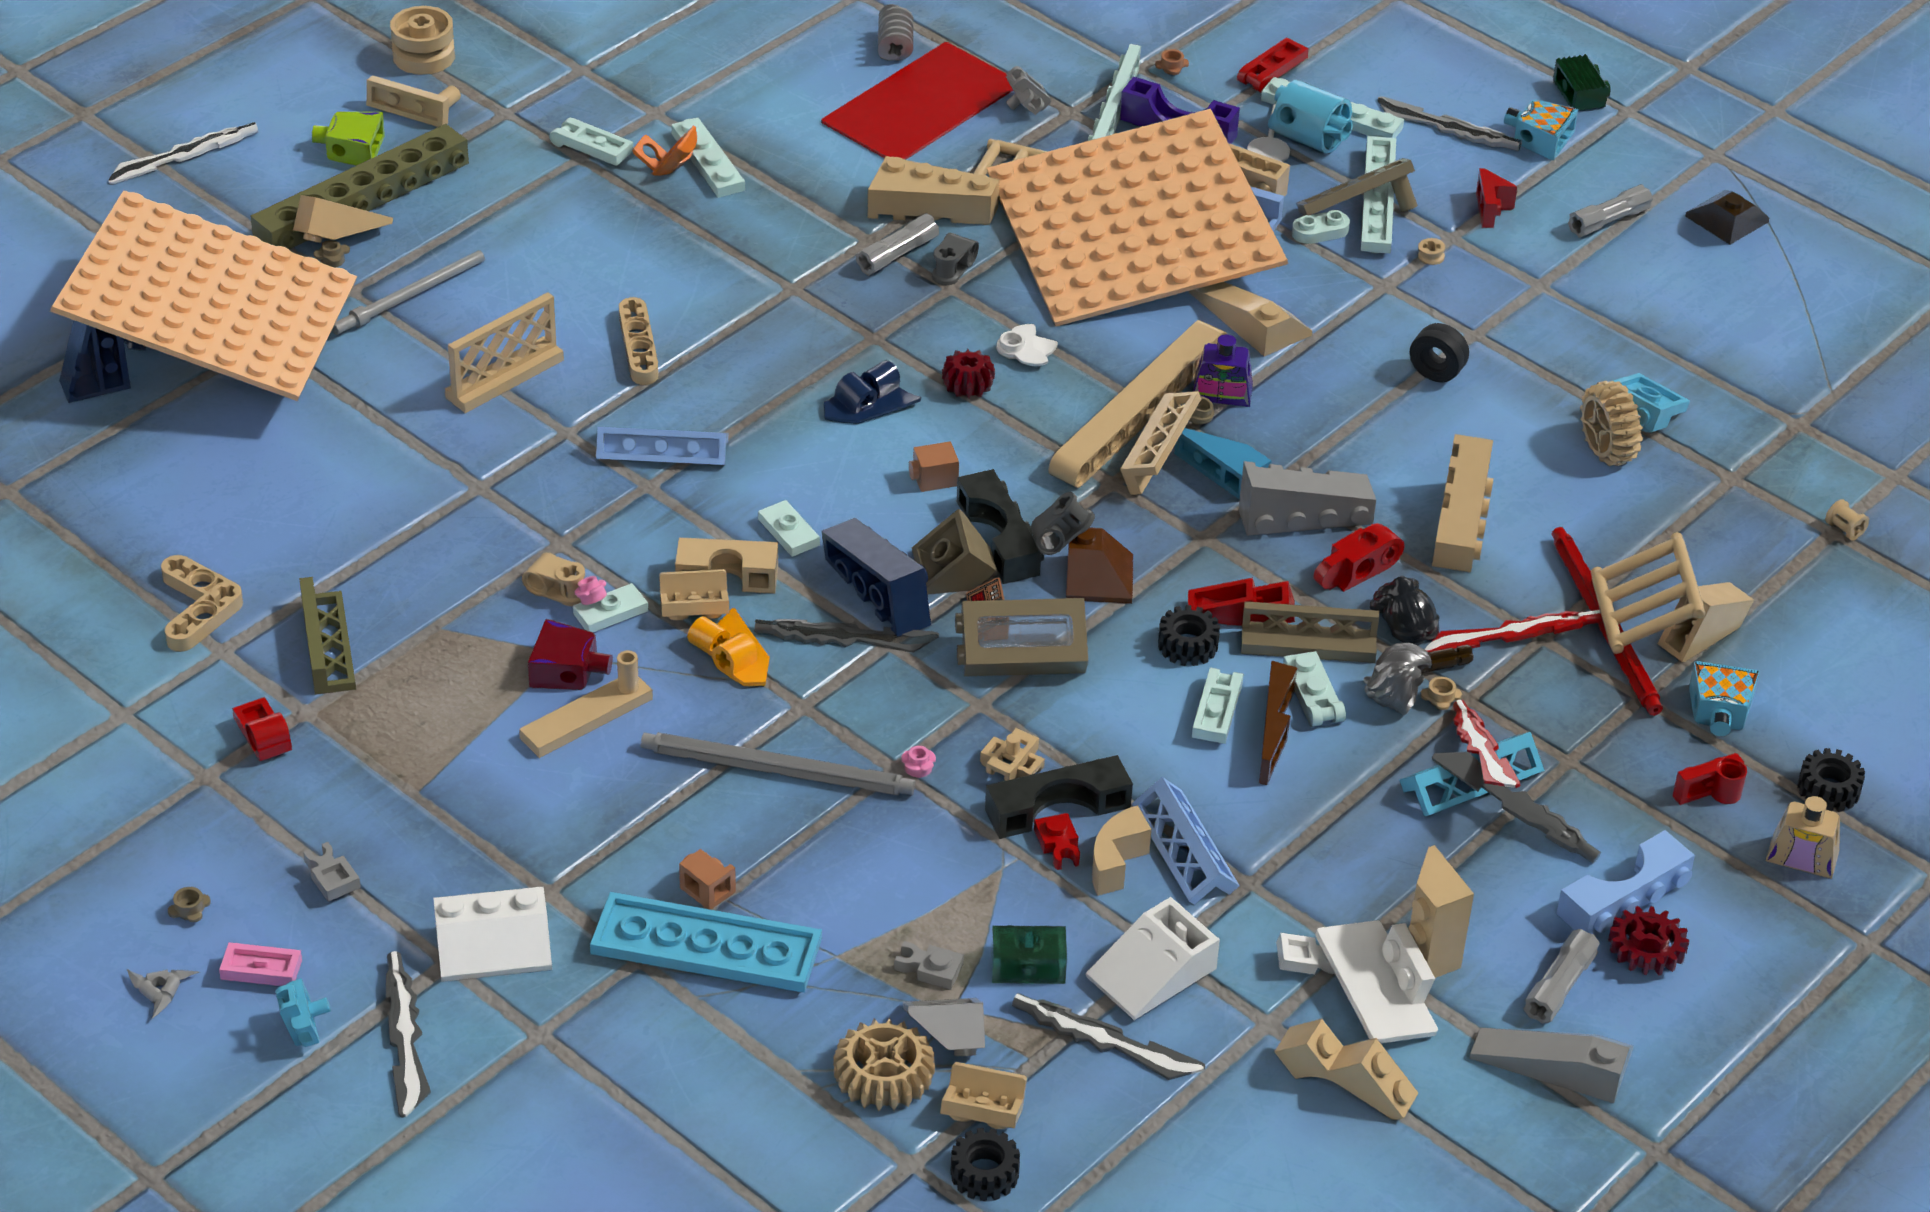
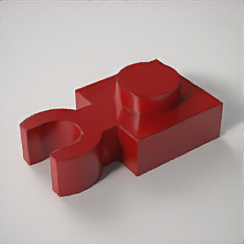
[1034,813,1080,870]

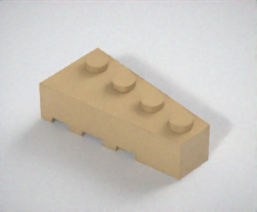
[867,156,999,225]
[1432,434,1494,572]

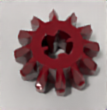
[942,348,995,399]

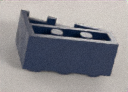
[59,320,131,403]

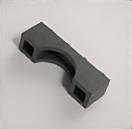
[956,469,1044,584]
[985,755,1133,839]

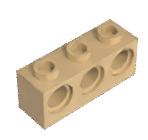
[1228,143,1290,196]

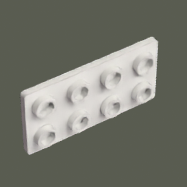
[1315,920,1438,1043]

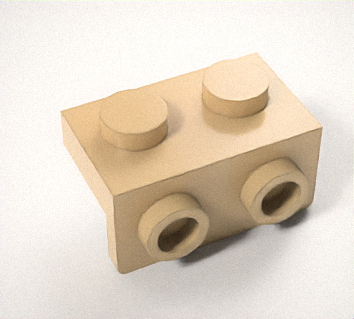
[659,569,729,620]
[940,1062,1027,1129]

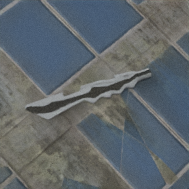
[1378,96,1522,151]

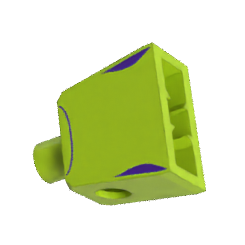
[312,112,385,166]

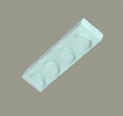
[671,117,745,198]

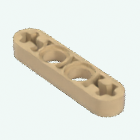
[619,297,659,385]

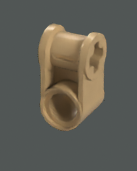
[522,552,585,606]

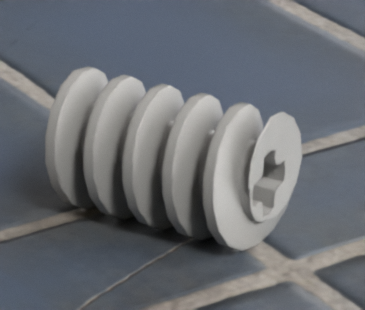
[878,4,914,61]

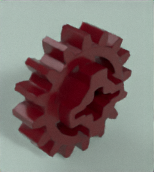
[1608,906,1689,976]

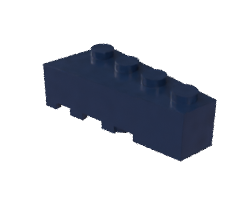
[821,518,931,639]

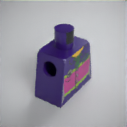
[1192,334,1253,407]

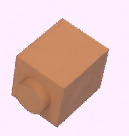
[909,441,959,492]

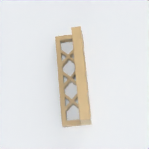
[1120,391,1201,495]

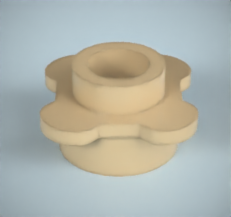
[1421,677,1462,710]

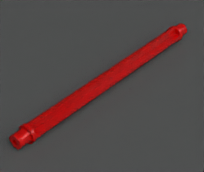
[1551,527,1663,716]

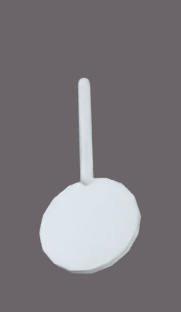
[1247,104,1290,162]

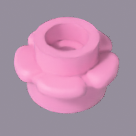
[575,576,607,605]
[901,746,936,778]

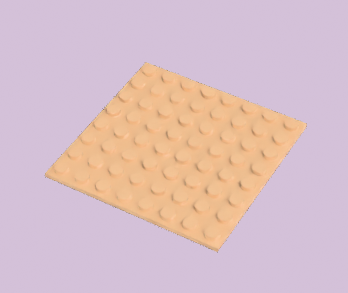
[987,109,1288,327]
[50,190,357,401]

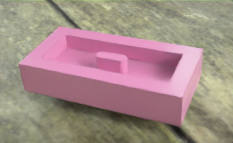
[219,942,302,986]

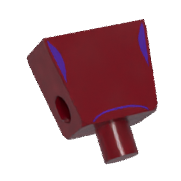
[528,619,613,690]

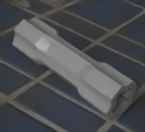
[1568,184,1653,238]
[856,213,939,276]
[1523,929,1600,1024]

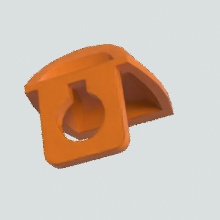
[632,125,697,176]

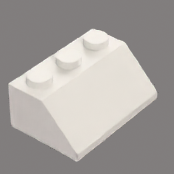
[433,886,552,982]

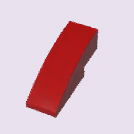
[1188,577,1295,626]

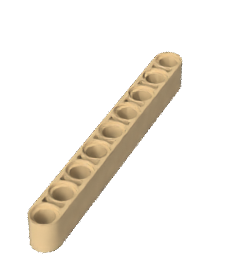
[1048,320,1227,488]

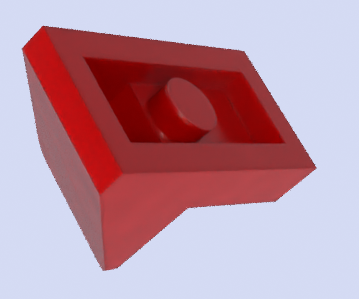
[1476,168,1517,228]

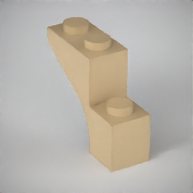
[1274,1019,1418,1120]

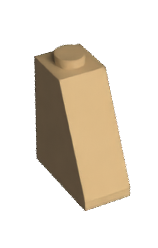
[1657,582,1754,662]

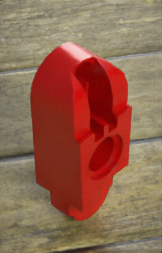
[1313,523,1405,592]

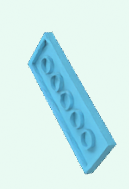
[590,892,822,993]

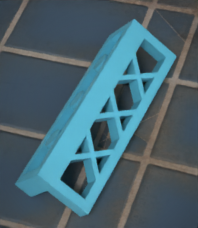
[1399,732,1545,816]

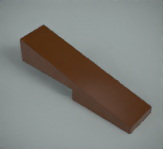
[1259,661,1298,785]

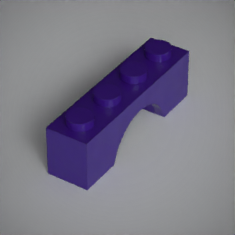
[1120,76,1240,144]

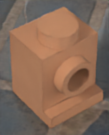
[679,849,736,910]

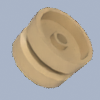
[390,6,455,75]

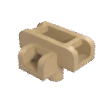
[980,728,1045,781]

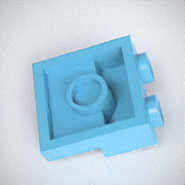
[1613,373,1690,433]

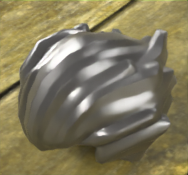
[1363,643,1432,715]

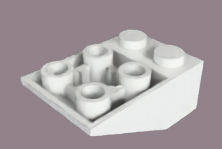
[1086,897,1220,1020]

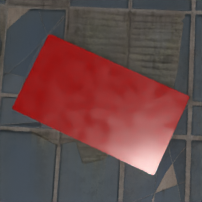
[821,42,1014,160]

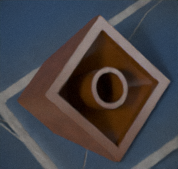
[1066,527,1133,604]

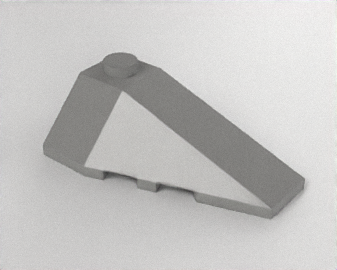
[1469,1028,1633,1103]

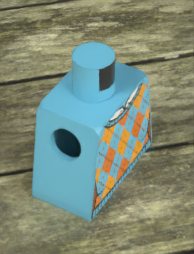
[1504,99,1578,160]
[1689,661,1759,736]

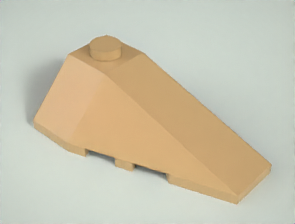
[1189,282,1312,357]

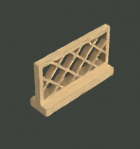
[445,292,564,413]

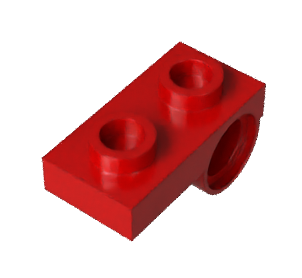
[232,697,292,761]
[1672,753,1747,805]

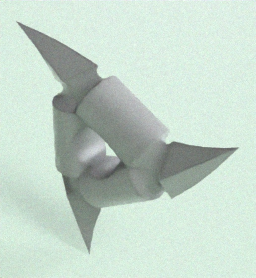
[126,968,199,1019]

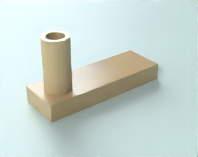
[366,75,461,127]

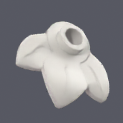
[996,324,1058,366]

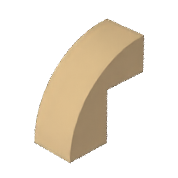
[1092,805,1152,896]

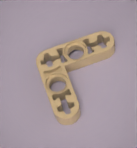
[161,555,243,652]

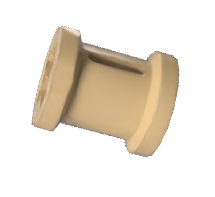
[1825,499,1869,541]

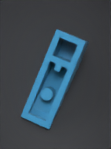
[1174,428,1272,500]

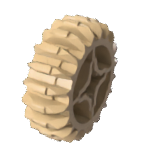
[1580,381,1643,466]
[833,1017,935,1111]

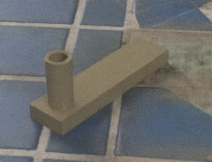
[1296,158,1418,215]

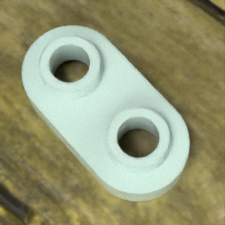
[1292,210,1350,244]

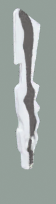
[108,122,258,185]

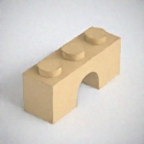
[675,537,778,593]

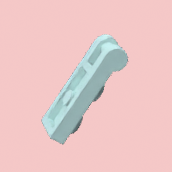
[549,117,633,166]
[1283,651,1346,727]
[1192,667,1244,744]

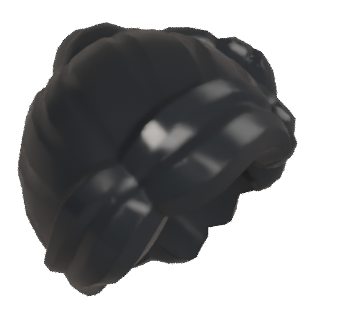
[1370,576,1440,646]

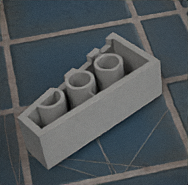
[1239,461,1376,536]

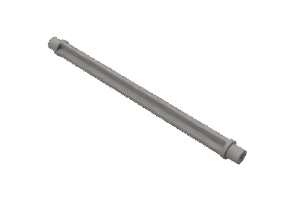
[641,732,916,795]

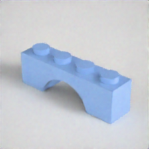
[1556,830,1695,935]

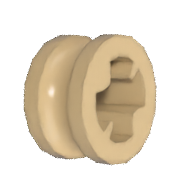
[1418,238,1445,265]

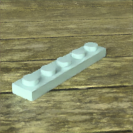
[1261,77,1404,138]

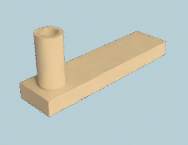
[519,650,653,758]

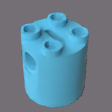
[1268,80,1353,153]

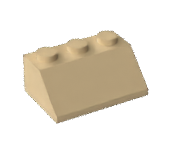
[1408,845,1474,978]

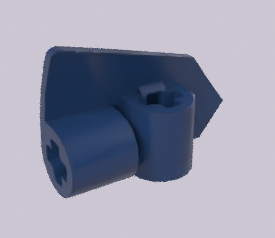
[823,360,922,424]

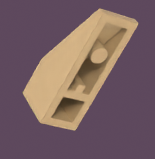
[293,195,393,243]

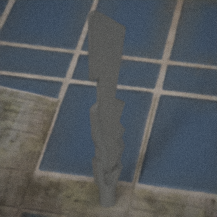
[1432,752,1601,863]

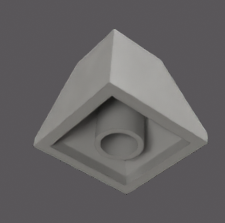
[903,998,985,1056]

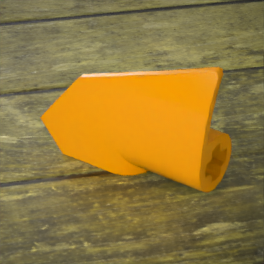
[687,608,770,686]

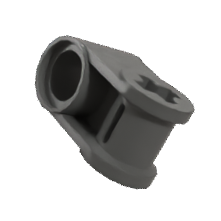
[932,233,979,285]
[1031,492,1095,555]

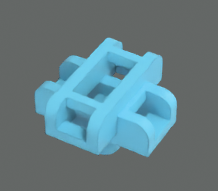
[276,978,331,1047]

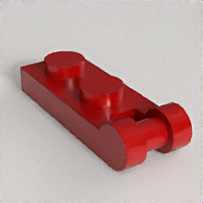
[1237,37,1309,93]

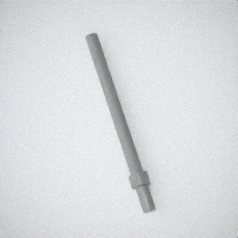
[332,250,485,335]

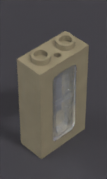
[955,598,1088,677]

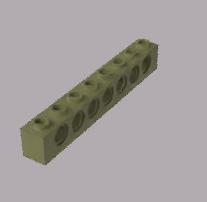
[250,124,469,249]

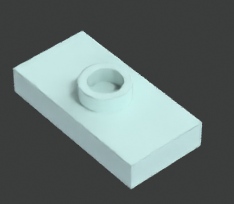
[758,500,820,557]
[573,583,648,632]

